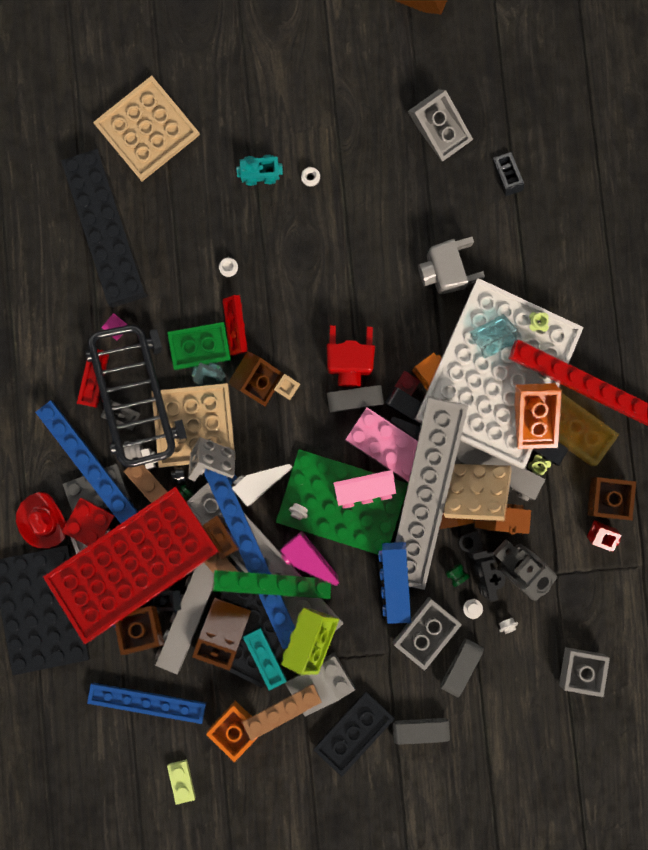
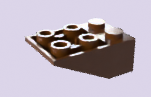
[192,598,251,671]

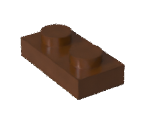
[202,515,240,559]

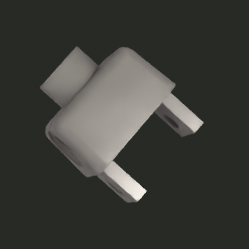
[418,237,485,294]

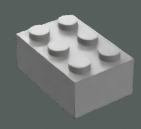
[393,597,462,671]

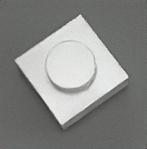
[141,448,158,469]

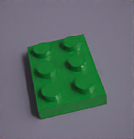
[168,322,231,370]

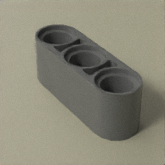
[327,385,384,412]
[440,638,484,698]
[393,718,450,744]

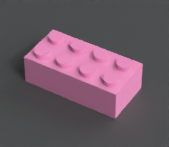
[345,408,418,483]

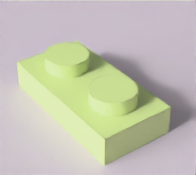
[167,759,196,805]

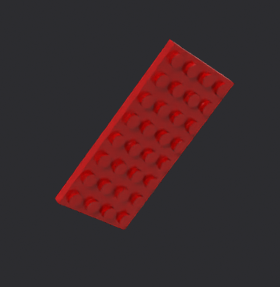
[43,487,219,644]

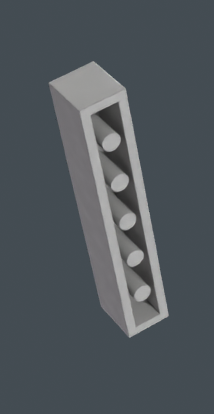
[455,441,546,501]
[155,563,213,674]

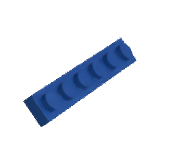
[87,683,206,724]

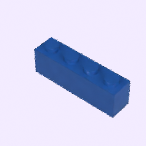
[379,542,411,624]

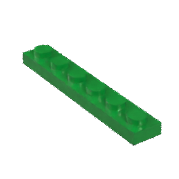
[212,570,331,599]

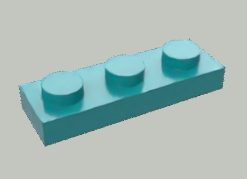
[243,628,287,691]

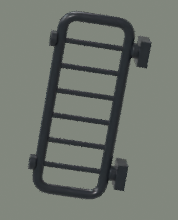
[85,325,187,467]

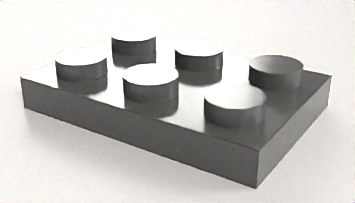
[63,464,131,512]

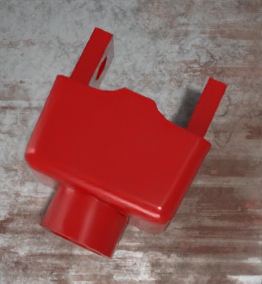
[327,325,375,387]

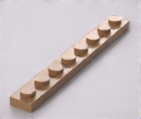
[123,465,238,573]

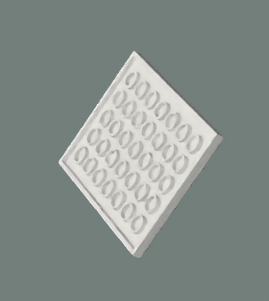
[415,278,583,469]

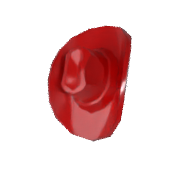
[16,492,66,549]

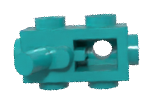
[237,155,283,186]

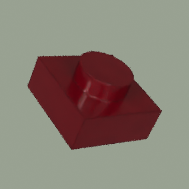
[394,371,420,396]

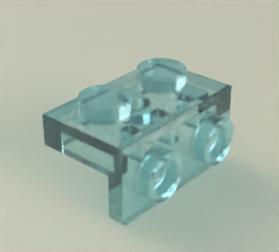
[470,314,517,359]
[192,363,225,386]

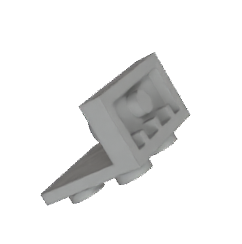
[188,437,235,481]

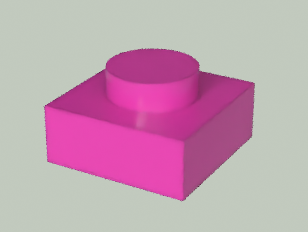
[101,313,127,340]

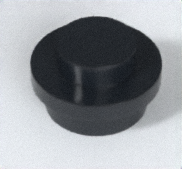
[170,466,185,485]

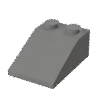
[408,89,473,161]
[285,652,355,716]

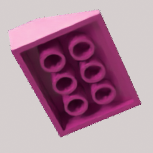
[281,531,339,585]

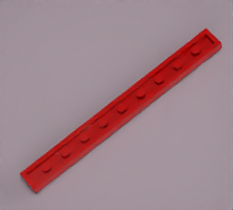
[508,339,648,426]

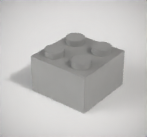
[559,647,610,697]

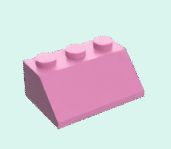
[333,470,396,509]

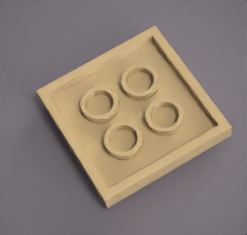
[444,464,512,521]

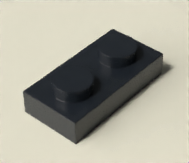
[151,590,181,611]

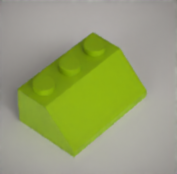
[281,608,340,675]

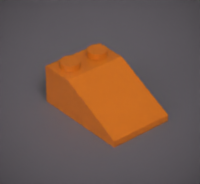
[514,383,561,449]

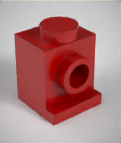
[587,520,621,552]

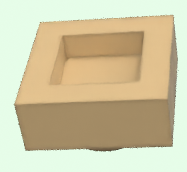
[274,374,300,400]

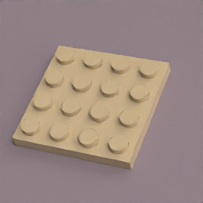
[93,76,200,182]
[151,383,236,468]

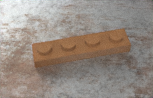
[242,684,322,741]

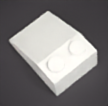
[232,464,293,506]

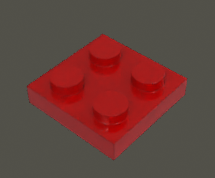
[62,498,115,546]

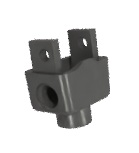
[493,539,557,601]

